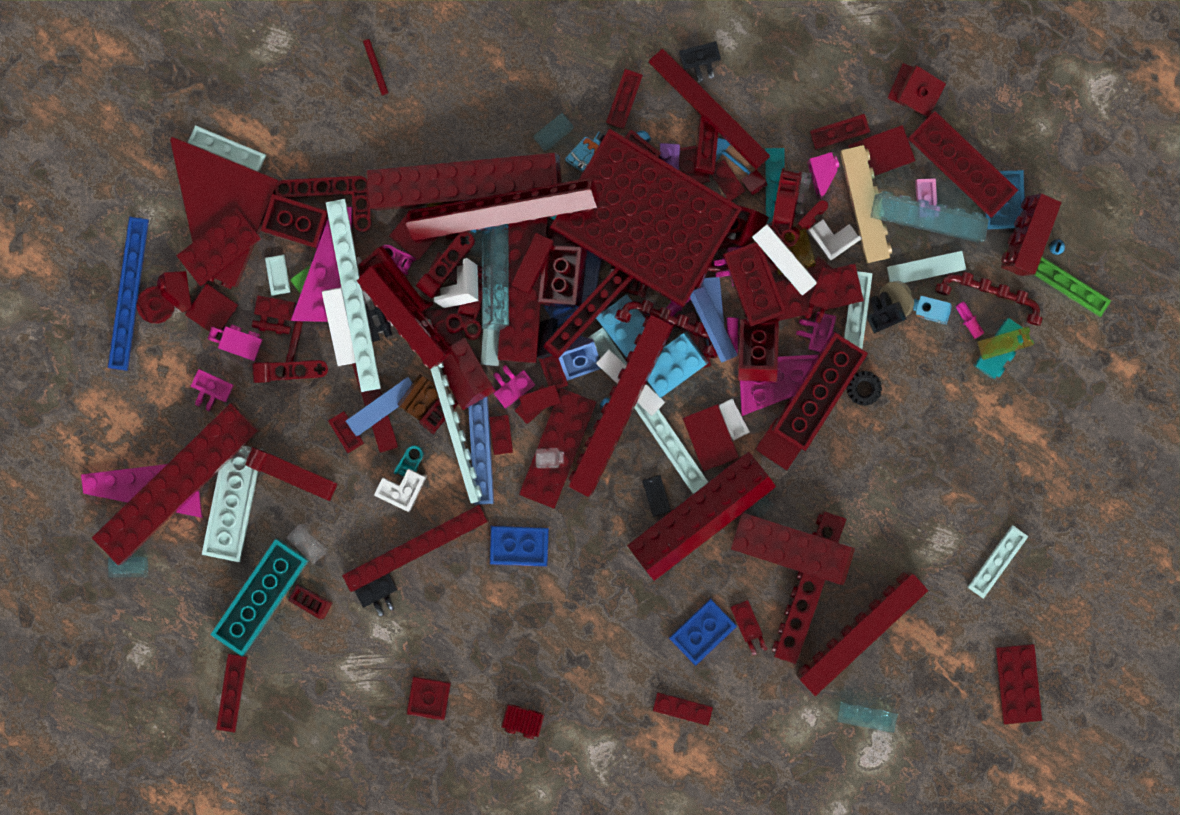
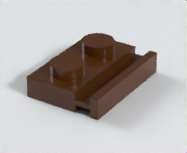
[397,374,438,421]

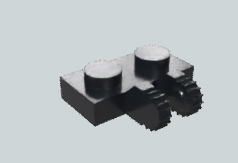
[679,41,721,82]
[867,292,907,333]
[355,573,398,616]

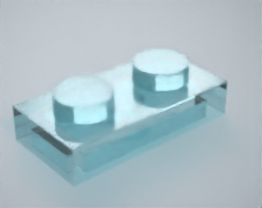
[532,113,574,152]
[108,557,148,577]

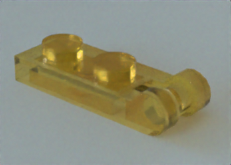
[977,326,1034,360]

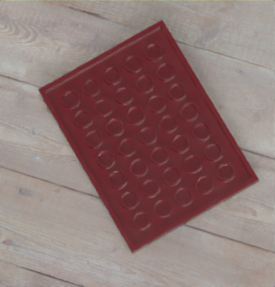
[550,129,742,307]

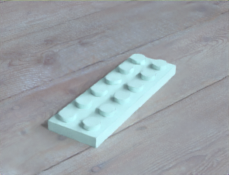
[202,446,263,562]

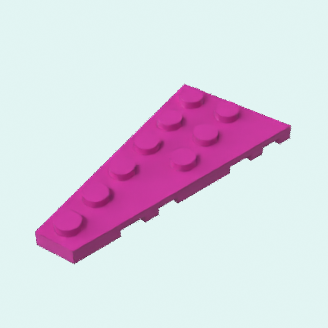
[291,207,352,322]
[740,355,818,416]
[81,464,203,518]

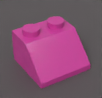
[807,152,839,199]

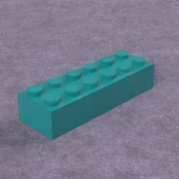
[210,538,310,656]

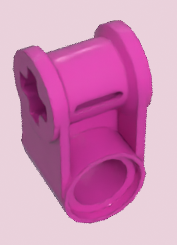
[383,245,416,275]

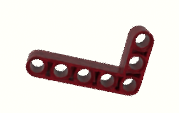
[275,176,372,233]
[244,446,338,501]

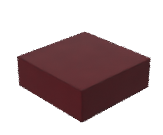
[741,170,768,196]

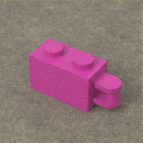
[207,324,263,361]

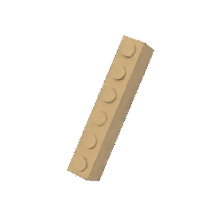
[840,145,892,264]

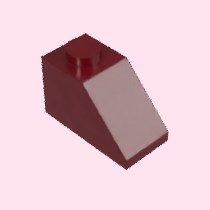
[157,271,192,312]

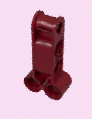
[768,168,802,246]
[416,232,475,299]
[446,262,493,340]
[252,360,328,383]

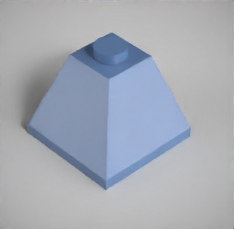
[559,336,601,381]

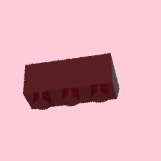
[442,338,496,410]

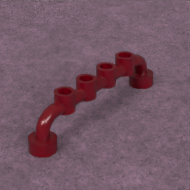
[935,272,1043,326]
[615,300,718,359]

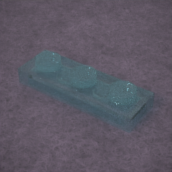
[837,702,898,733]

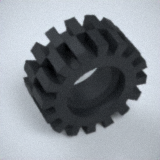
[846,371,882,406]

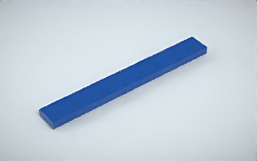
[108,217,149,371]

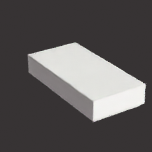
[719,399,750,441]

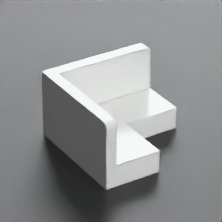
[807,220,862,262]
[434,258,478,308]
[374,469,427,512]

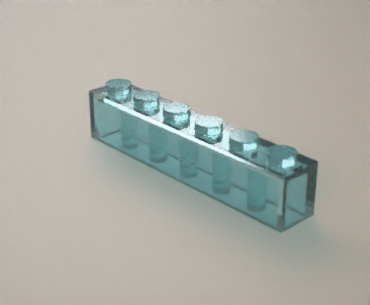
[870,191,989,243]
[482,224,509,330]

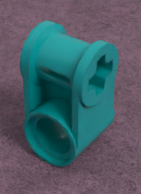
[393,445,424,477]

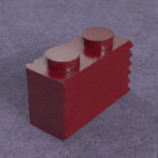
[501,703,545,739]

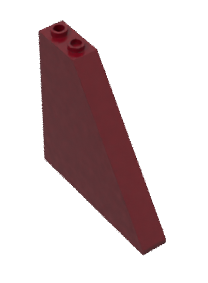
[170,137,279,289]

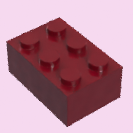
[261,194,328,249]
[538,246,587,308]
[738,319,779,382]

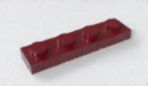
[216,653,248,733]

